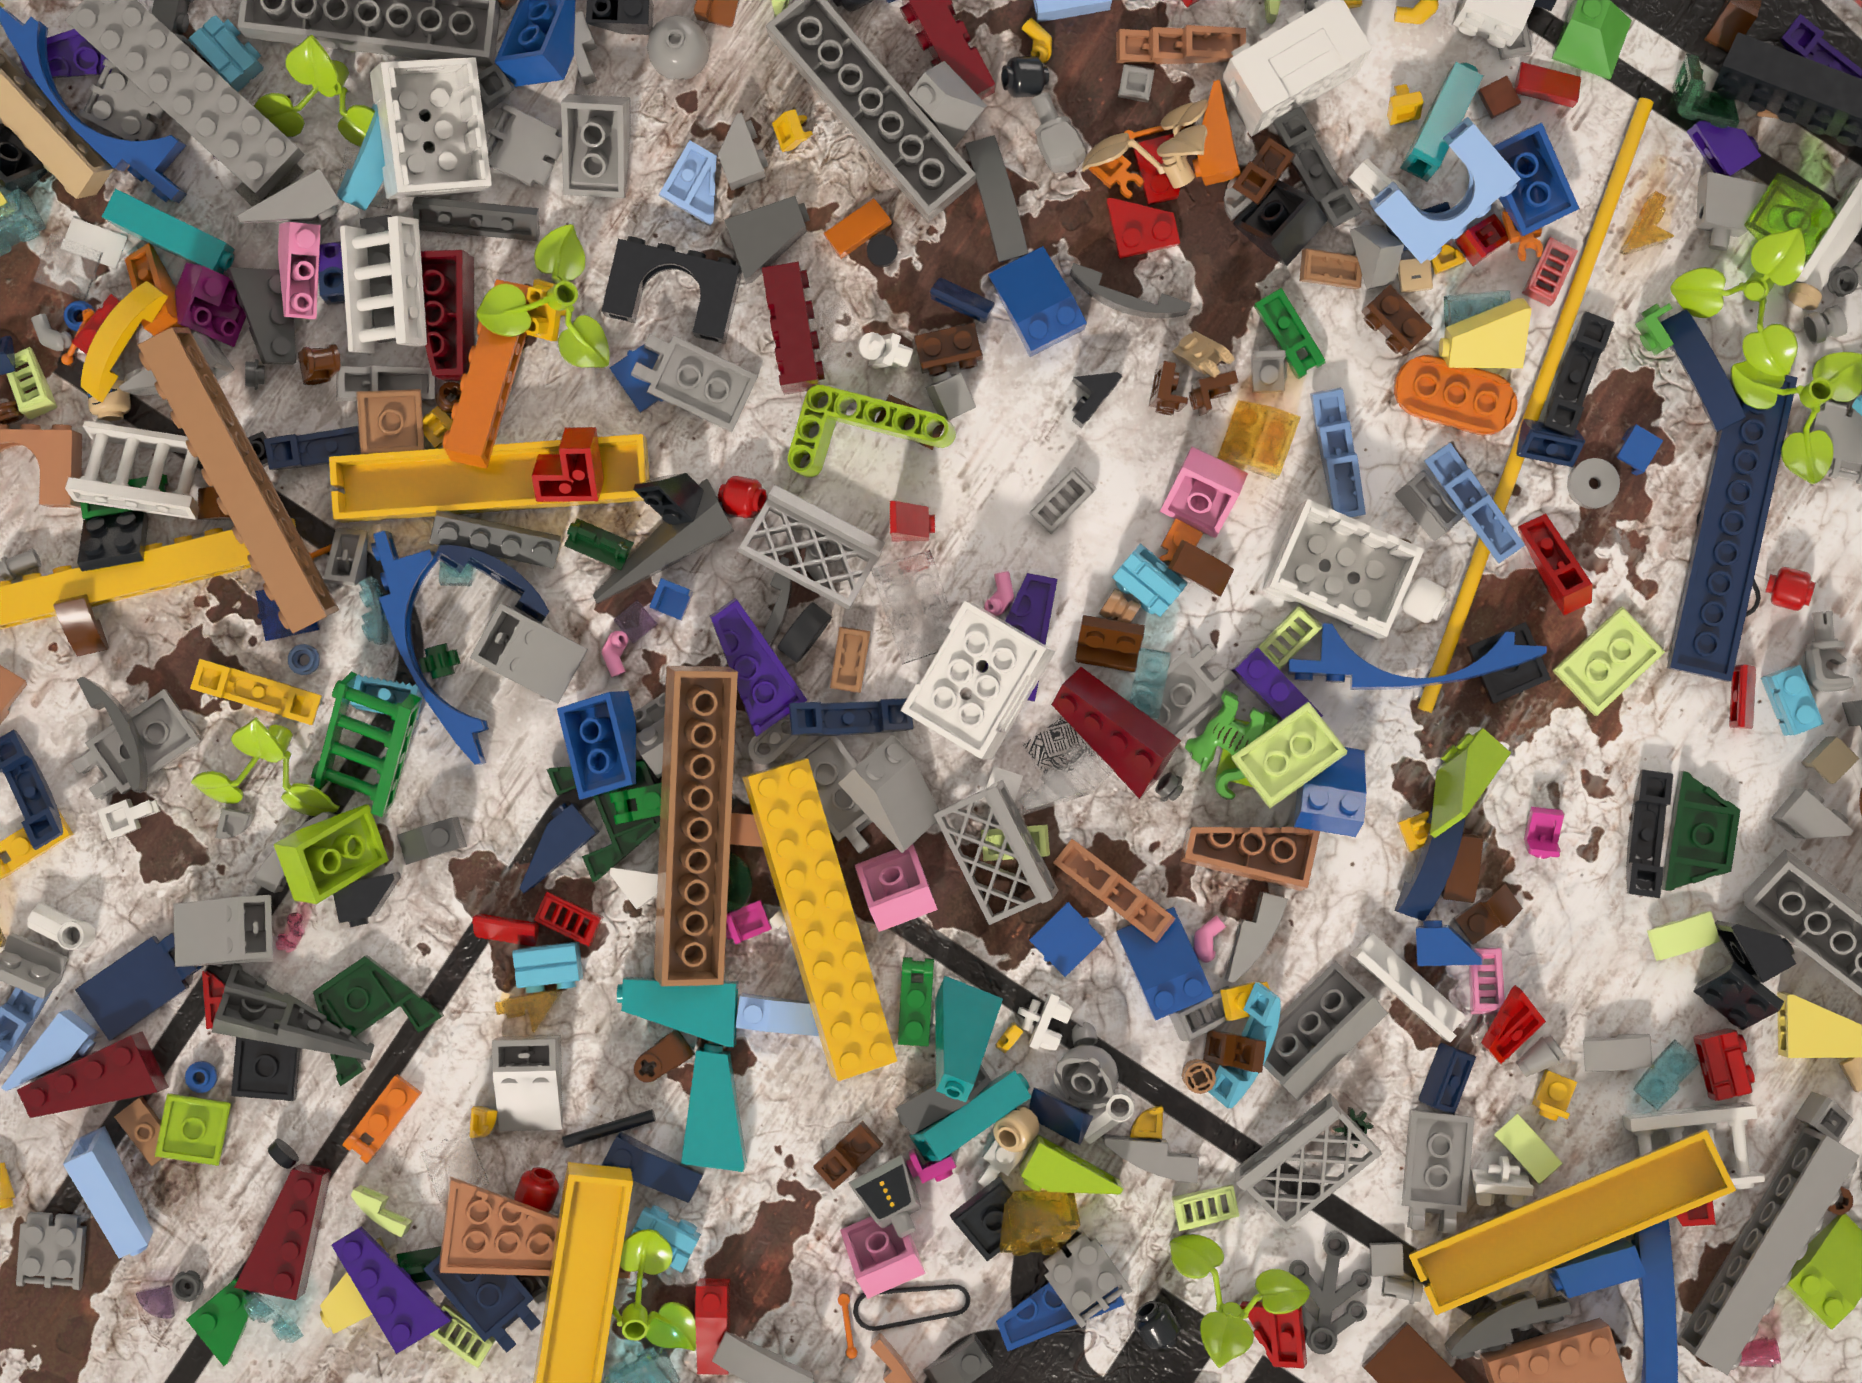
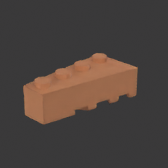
[1180,827,1320,891]
[1480,1318,1627,1383]

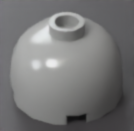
[647,15,709,80]
[1053,1045,1119,1109]

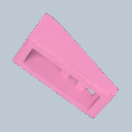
[1469,948,1505,1014]

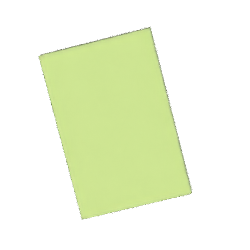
[1552,606,1665,716]
[1232,702,1347,809]

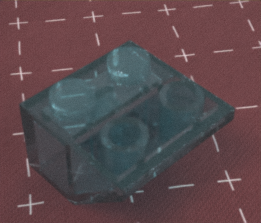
[0,188,47,256]
[603,1346,680,1383]

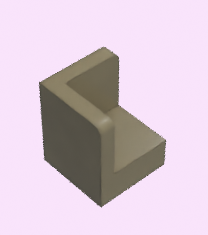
[1801,736,1860,784]

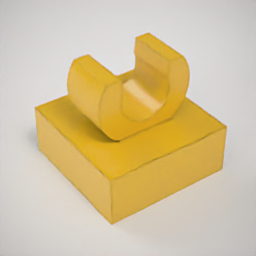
[1387,84,1424,126]
[772,109,813,152]
[423,406,453,449]
[1397,811,1431,852]

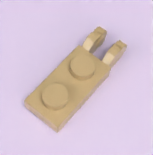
[1172,331,1235,378]

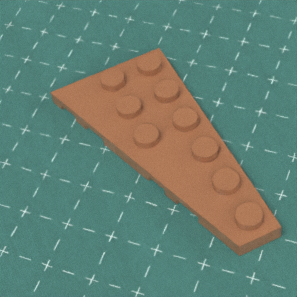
[439,1176,631,1279]

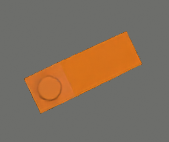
[1192,80,1241,186]
[124,243,191,336]

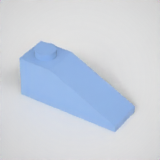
[736,993,819,1036]
[1,1009,99,1091]

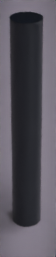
[562,1109,656,1148]

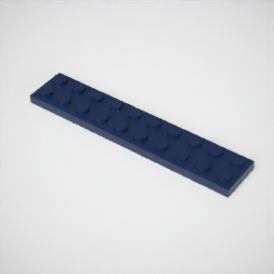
[1667,375,1798,682]

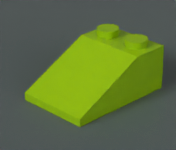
[1430,728,1511,838]
[273,804,389,904]
[1019,1134,1124,1195]
[1785,1213,1862,1330]

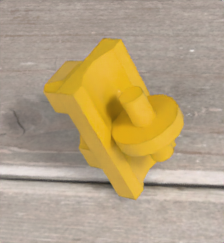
[525,279,566,341]

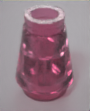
[1738,1336,1781,1368]

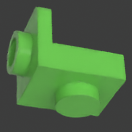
[1635,303,1674,356]

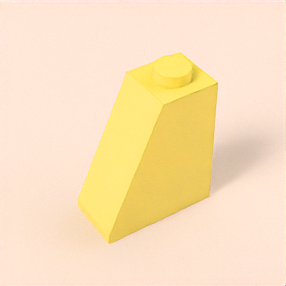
[1439,298,1531,368]
[1777,992,1862,1058]
[320,1237,391,1334]

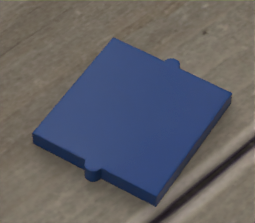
[610,344,664,413]
[1029,902,1104,977]

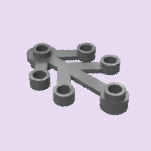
[1289,1231,1372,1354]

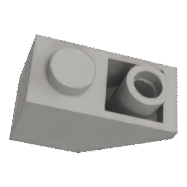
[718,113,768,191]
[1771,789,1854,839]

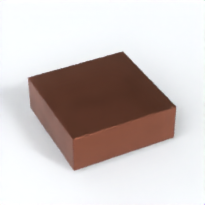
[1478,76,1521,119]

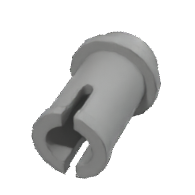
[0,548,41,580]
[1381,1276,1423,1304]

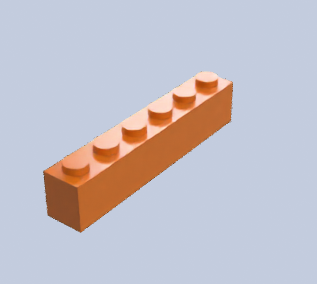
[443,279,532,469]

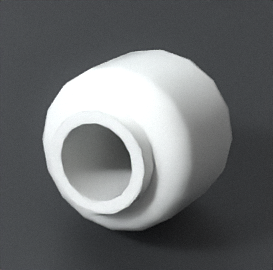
[1402,577,1449,623]

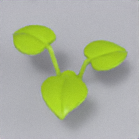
[254,34,375,147]
[476,224,610,368]
[1670,228,1806,376]
[1731,352,1862,484]
[191,717,340,816]
[612,1229,696,1351]
[1169,1234,1311,1368]

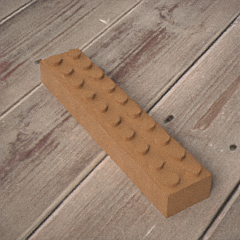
[138,327,339,633]
[654,666,738,986]

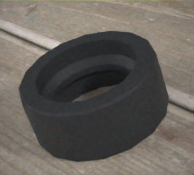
[777,602,832,663]

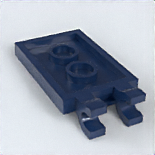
[75,932,204,1041]
[423,1254,541,1353]

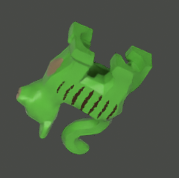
[1185,690,1278,800]

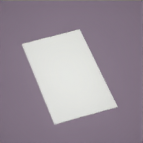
[61,217,127,269]

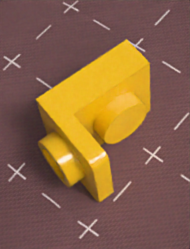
[1220,982,1271,1021]
[1532,1069,1577,1121]

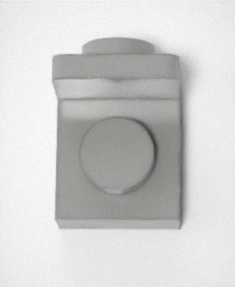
[1251,345,1286,393]

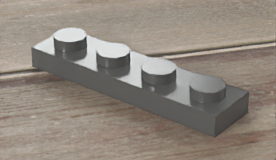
[412,197,540,241]
[360,215,396,343]
[430,510,561,568]

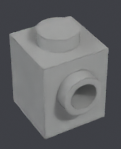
[925,371,976,420]

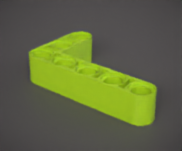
[787,385,956,478]

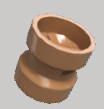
[1099,588,1141,623]
[1181,1059,1216,1094]

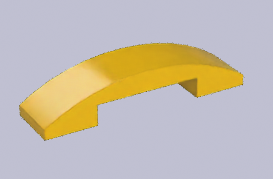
[81,281,168,402]
[190,659,322,725]

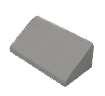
[1395,470,1464,541]

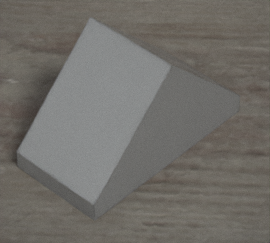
[1350,224,1404,290]
[323,528,368,586]
[1795,1092,1854,1143]

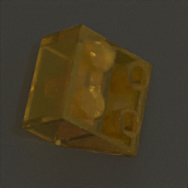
[1217,400,1301,480]
[1000,1190,1081,1256]

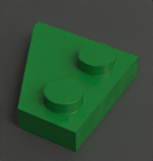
[186,1277,257,1366]

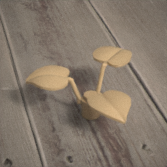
[1082,99,1208,188]

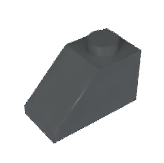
[397,817,467,865]
[923,1333,993,1383]

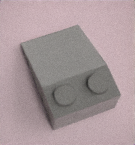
[561,94,631,198]
[237,168,340,224]
[838,735,939,853]

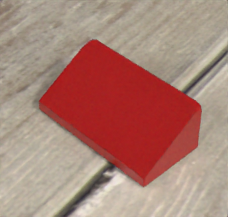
[1514,62,1581,108]
[1729,664,1756,729]
[472,913,540,946]

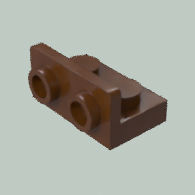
[1361,284,1433,356]
[914,322,983,377]
[1149,361,1189,415]
[1189,370,1239,416]
[1075,615,1145,672]

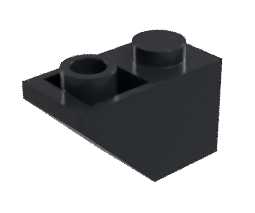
[586,0,654,35]
[633,473,704,525]

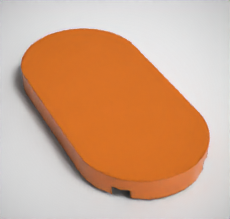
[1394,355,1518,436]

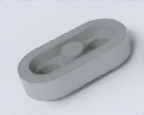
[748,713,800,765]

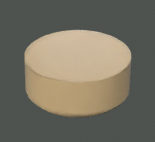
[1788,283,1822,310]

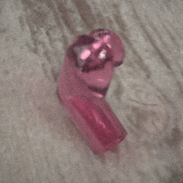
[276,912,305,953]

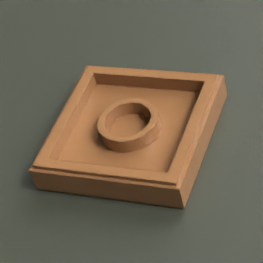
[356,389,424,454]

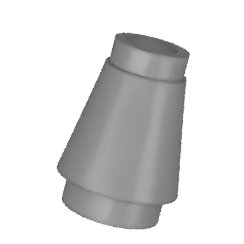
[1516,1035,1565,1077]

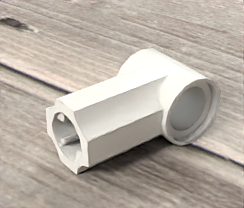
[1348,158,1412,201]
[27,902,96,950]
[1084,1089,1134,1145]

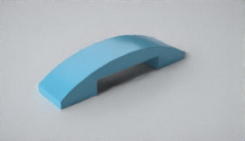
[337,104,385,211]
[1208,982,1281,1108]

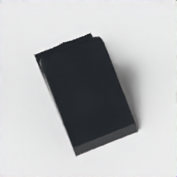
[1072,372,1122,429]

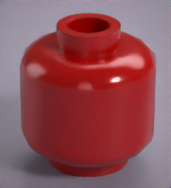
[718,476,767,519]
[1765,567,1816,611]
[514,1167,560,1213]

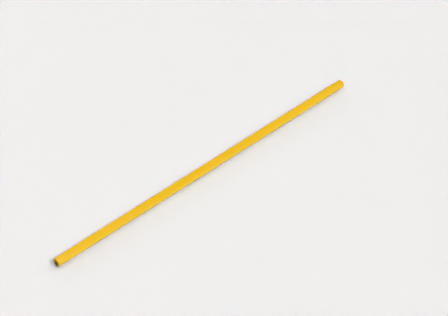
[1417,98,1654,713]

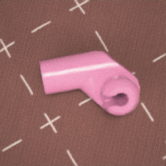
[984,571,1014,616]
[601,631,629,678]
[1194,915,1226,963]

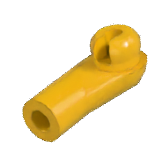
[1394,0,1439,24]
[1022,18,1052,63]

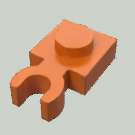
[1088,155,1144,199]
[1502,210,1543,261]
[1159,518,1203,562]

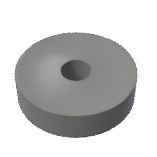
[1567,458,1620,509]

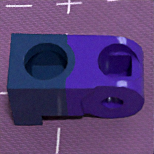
[318,242,345,305]

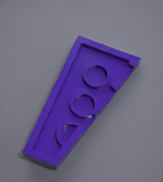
[18,29,112,79]
[982,573,1058,702]
[709,598,807,737]
[331,1226,453,1354]

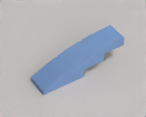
[1310,387,1366,517]
[1424,442,1525,563]
[0,987,53,1074]

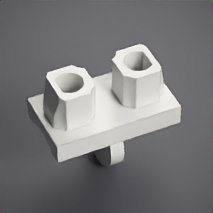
[858,332,913,369]
[1017,991,1073,1051]
[1470,1156,1534,1208]

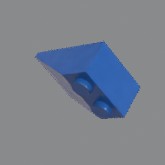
[494,0,576,87]
[1493,123,1580,236]
[988,246,1087,357]
[557,691,636,800]
[1294,747,1367,837]
[1116,907,1213,1021]

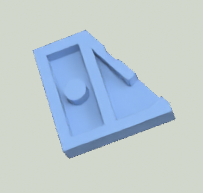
[659,140,717,226]

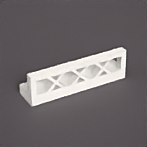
[1791,174,1862,291]
[1350,932,1466,1043]

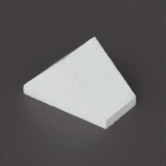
[610,867,658,909]

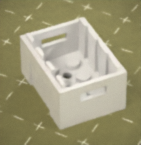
[1221,0,1373,137]
[370,57,492,199]
[1262,499,1424,640]
[901,600,1056,759]

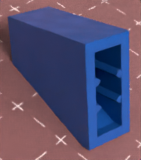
[1548,1238,1647,1298]

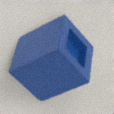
[1617,424,1663,476]
[650,578,694,621]

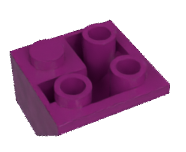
[175,262,246,347]

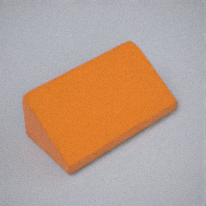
[823,198,892,259]

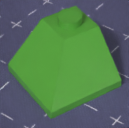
[1551,0,1632,80]

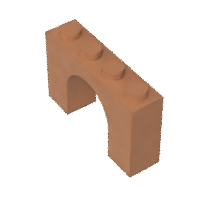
[0,424,82,508]

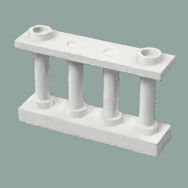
[340,216,427,354]
[65,420,200,520]
[1622,1102,1765,1189]

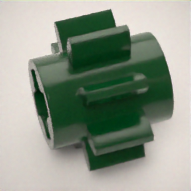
[419,643,461,679]
[1332,1107,1374,1148]

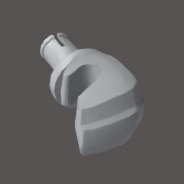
[1031,92,1086,173]
[1804,611,1853,692]

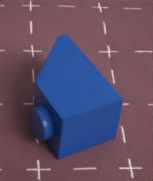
[1416,920,1483,966]

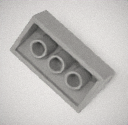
[1263,961,1388,1101]

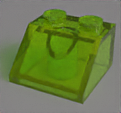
[1744,173,1837,263]

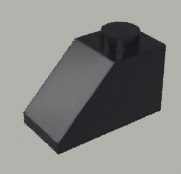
[333,872,401,927]

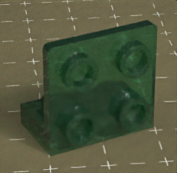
[1672,53,1739,128]

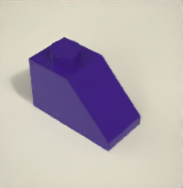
[1687,121,1761,176]

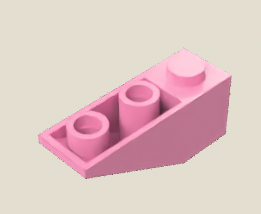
[278,222,321,319]

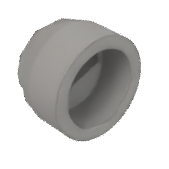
[1072,1022,1098,1047]

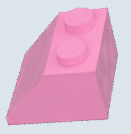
[1160,447,1248,538]
[855,844,938,932]
[840,1217,926,1299]

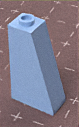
[63,1126,153,1259]

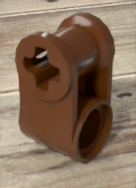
[298,344,341,385]
[634,1029,695,1083]

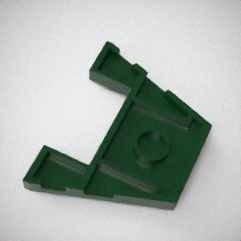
[546,761,660,882]
[313,955,444,1086]

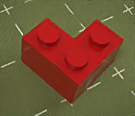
[531,427,604,502]

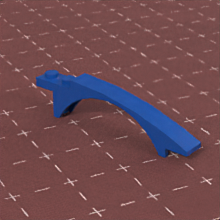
[0,6,187,203]
[371,530,489,765]
[1288,623,1547,690]
[1631,1219,1678,1383]

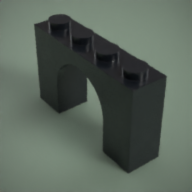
[601,236,742,344]

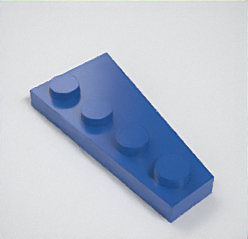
[996,1245,1125,1351]

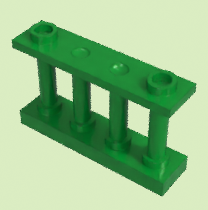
[311,671,422,817]

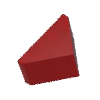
[1455,213,1509,267]

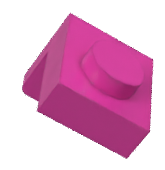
[1524,807,1564,859]
[726,900,772,945]
[906,1148,956,1184]

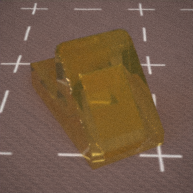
[1619,191,1674,255]
[495,989,562,1033]

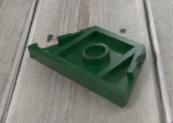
[1661,771,1741,891]

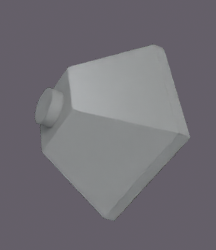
[909,61,987,148]

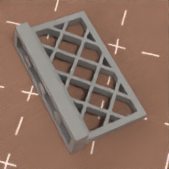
[738,484,885,610]
[933,780,1059,925]
[1235,1093,1382,1230]

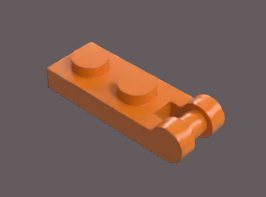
[342,1074,422,1164]

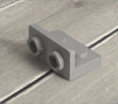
[0,933,68,999]

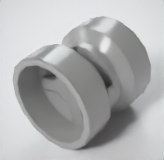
[1804,305,1847,344]

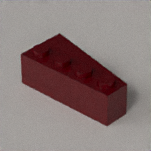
[900,0,996,100]
[421,250,474,381]
[762,261,825,395]
[1051,667,1181,799]
[17,1031,169,1118]
[234,1164,332,1300]

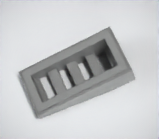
[1029,467,1097,534]
[1169,986,1229,1041]

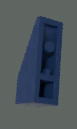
[519,803,600,893]
[602,1132,704,1203]

